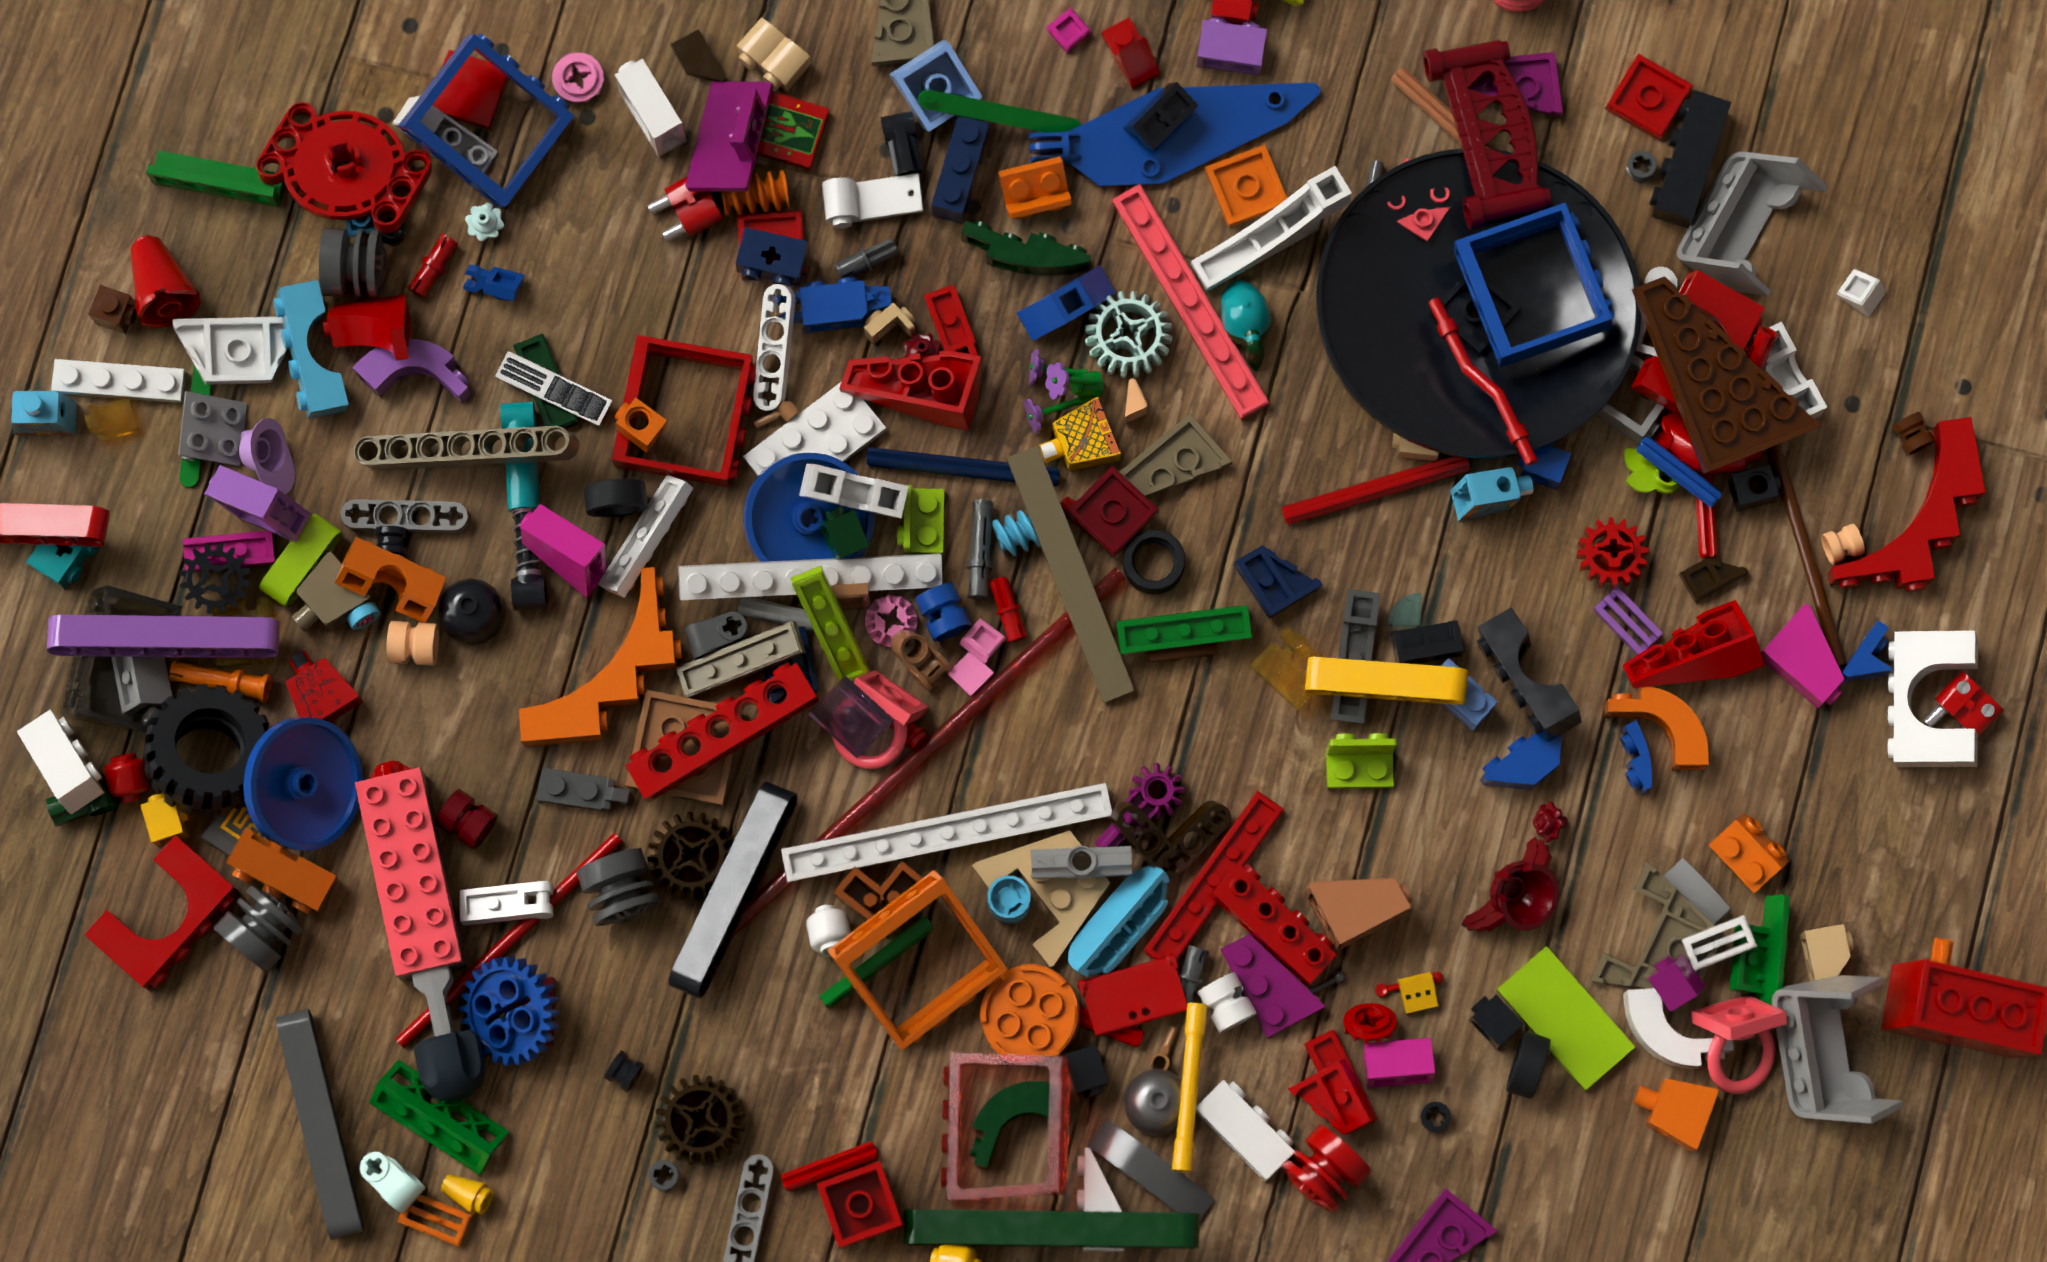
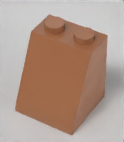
[1305,878,1413,952]

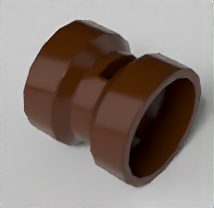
[1891,412,1936,456]

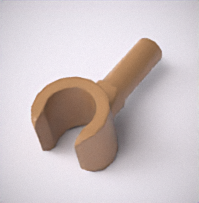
[753,401,801,429]
[1150,1026,1178,1070]

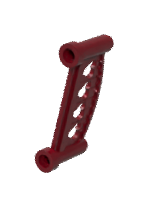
[1422,40,1552,230]

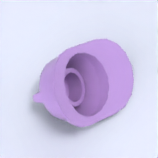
[239,418,295,494]

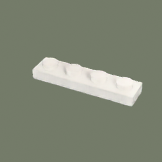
[51,359,186,403]
[598,475,694,598]

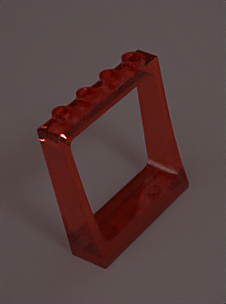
[941,1052,1070,1202]

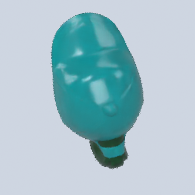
[1221,280,1272,371]

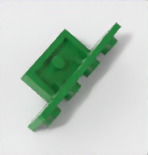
[1729,894,1790,1028]

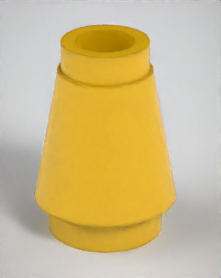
[441,1174,494,1214]

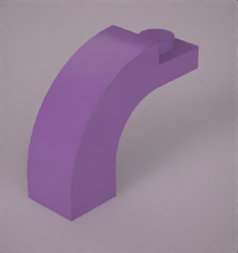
[353,339,471,404]

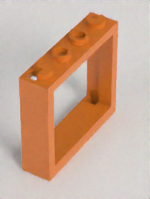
[827,870,1008,1051]

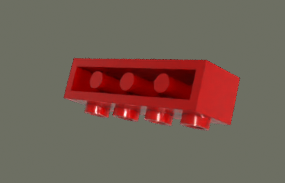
[1208,863,1337,986]

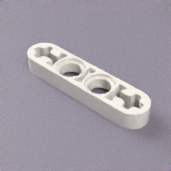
[753,284,796,411]

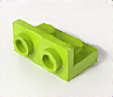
[897,485,944,555]

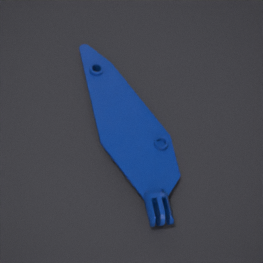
[1029,83,1320,186]

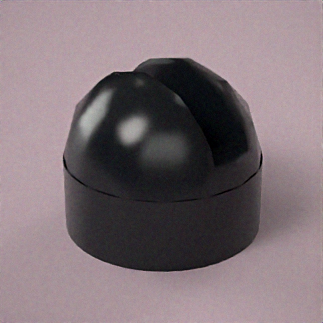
[382,218,406,246]

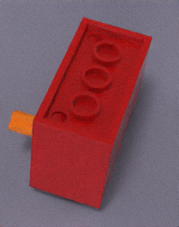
[1881,938,2047,1058]

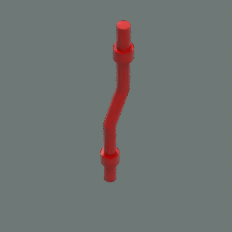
[1428,297,1538,466]

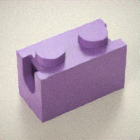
[1196,18,1267,76]

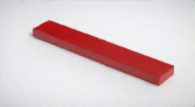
[1143,790,1284,961]

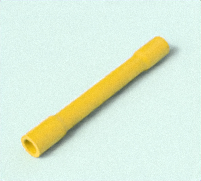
[1172,1003,1207,1173]

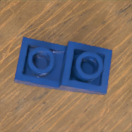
[1620,720,1652,795]

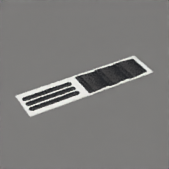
[495,351,612,426]

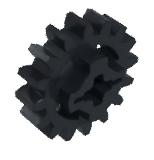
[179,543,251,614]

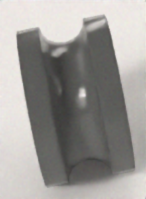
[1627,151,1657,183]
[648,1160,680,1191]

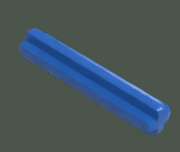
[1636,436,1722,507]

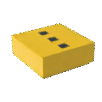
[1398,972,1438,1014]

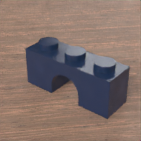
[931,116,989,224]

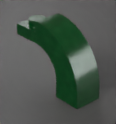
[970,1081,1070,1170]

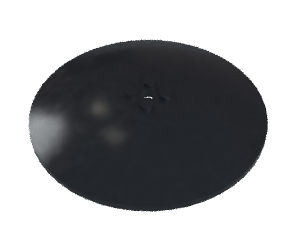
[1316,148,1642,458]

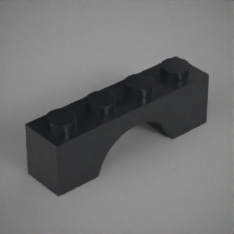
[1477,607,1582,742]

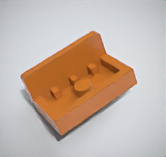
[1709,813,1789,893]

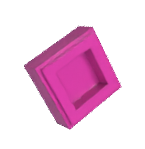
[1046,7,1091,54]

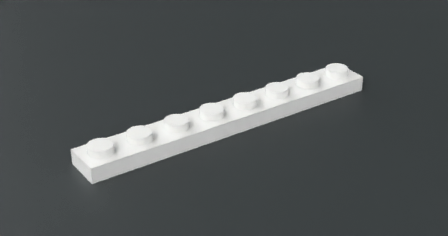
[678,553,942,600]

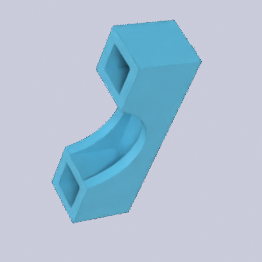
[273,280,349,419]

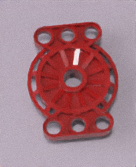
[256,102,432,233]

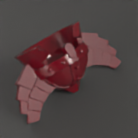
[1461,837,1560,933]

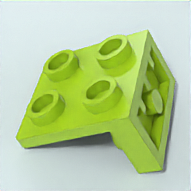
[1326,733,1397,789]

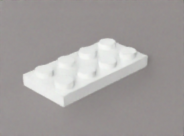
[743,382,886,476]

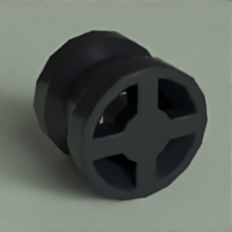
[375,526,408,557]
[604,1050,645,1092]

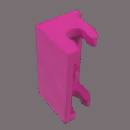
[1363,1038,1435,1088]

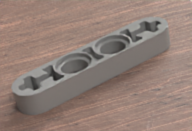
[340,499,470,534]
[723,1154,774,1262]

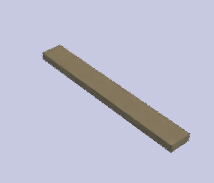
[1006,446,1135,703]

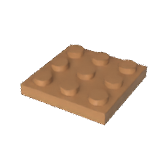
[625,690,744,807]

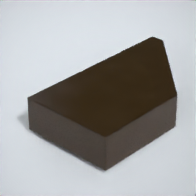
[671,29,727,82]
[1679,557,1749,603]

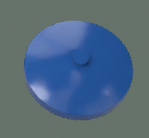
[743,452,875,562]
[243,717,363,851]

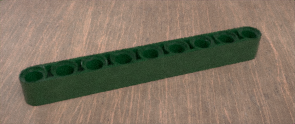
[903,1209,1200,1249]

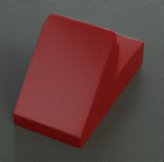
[1101,17,1160,89]

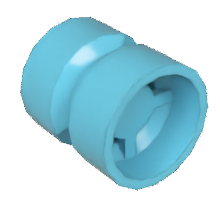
[988,876,1030,924]

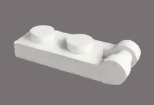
[460,881,553,926]

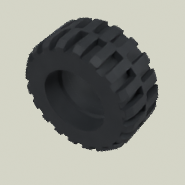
[143,684,270,818]

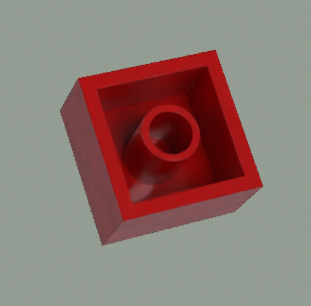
[816,1161,904,1250]

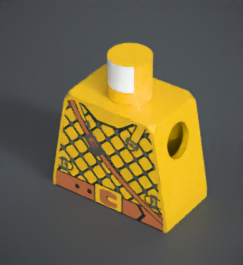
[1039,397,1121,471]

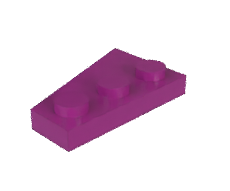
[1469,52,1563,117]
[1220,934,1326,1038]
[1386,1188,1497,1262]

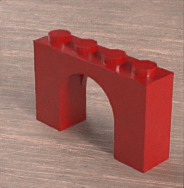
[1631,270,1765,416]
[84,835,239,991]

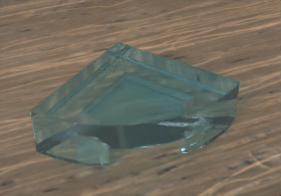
[1387,593,1421,627]

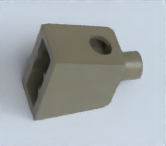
[292,551,374,632]

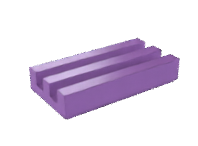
[1593,586,1663,655]

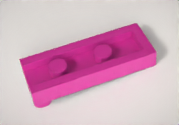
[182,531,275,573]

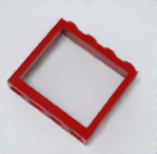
[612,335,756,487]

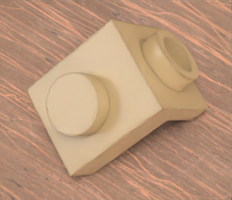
[864,302,916,345]

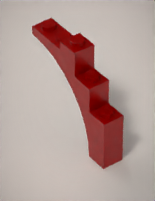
[1827,417,1985,592]

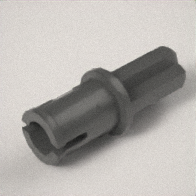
[834,239,898,279]
[1178,945,1209,1013]

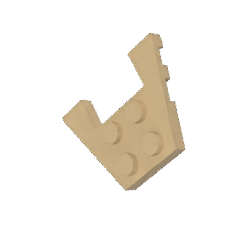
[972,830,1110,969]

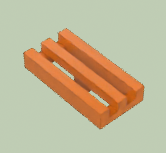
[397,1194,473,1247]

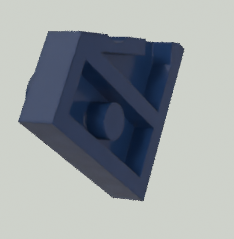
[1233,545,1323,619]

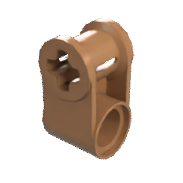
[891,630,953,692]

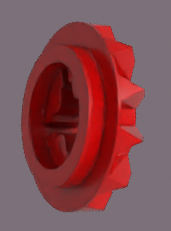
[1343,1003,1397,1045]

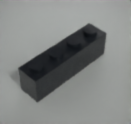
[1649,90,1731,229]

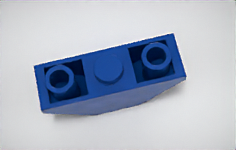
[1016,265,1116,341]
[1480,733,1562,790]

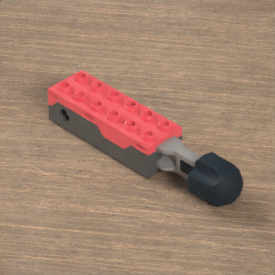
[355,761,485,1102]

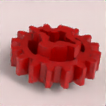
[1576,517,1649,589]

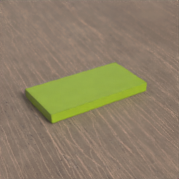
[1496,946,1635,1091]

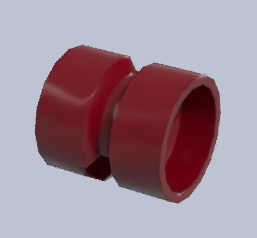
[435,789,498,850]

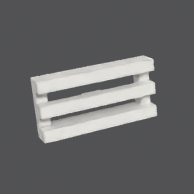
[1681,915,1757,971]

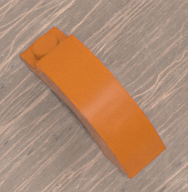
[1604,686,1709,770]

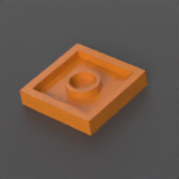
[1205,145,1287,228]

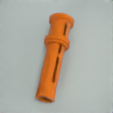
[169,660,272,704]

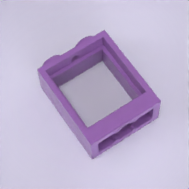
[204,465,311,542]

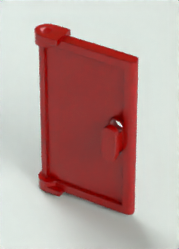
[1077,953,1187,1037]

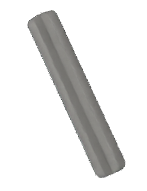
[738,597,814,631]

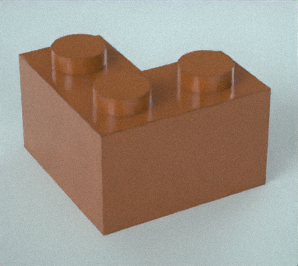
[834,861,923,938]

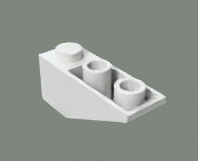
[392,96,498,173]
[1077,1148,1124,1252]

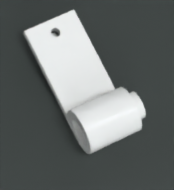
[822,173,924,229]

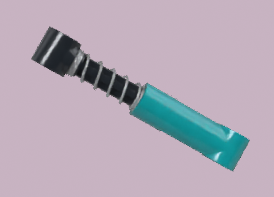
[500,401,548,611]

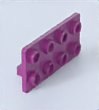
[686,82,773,192]

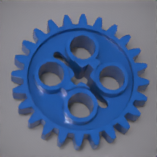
[459,956,560,1066]

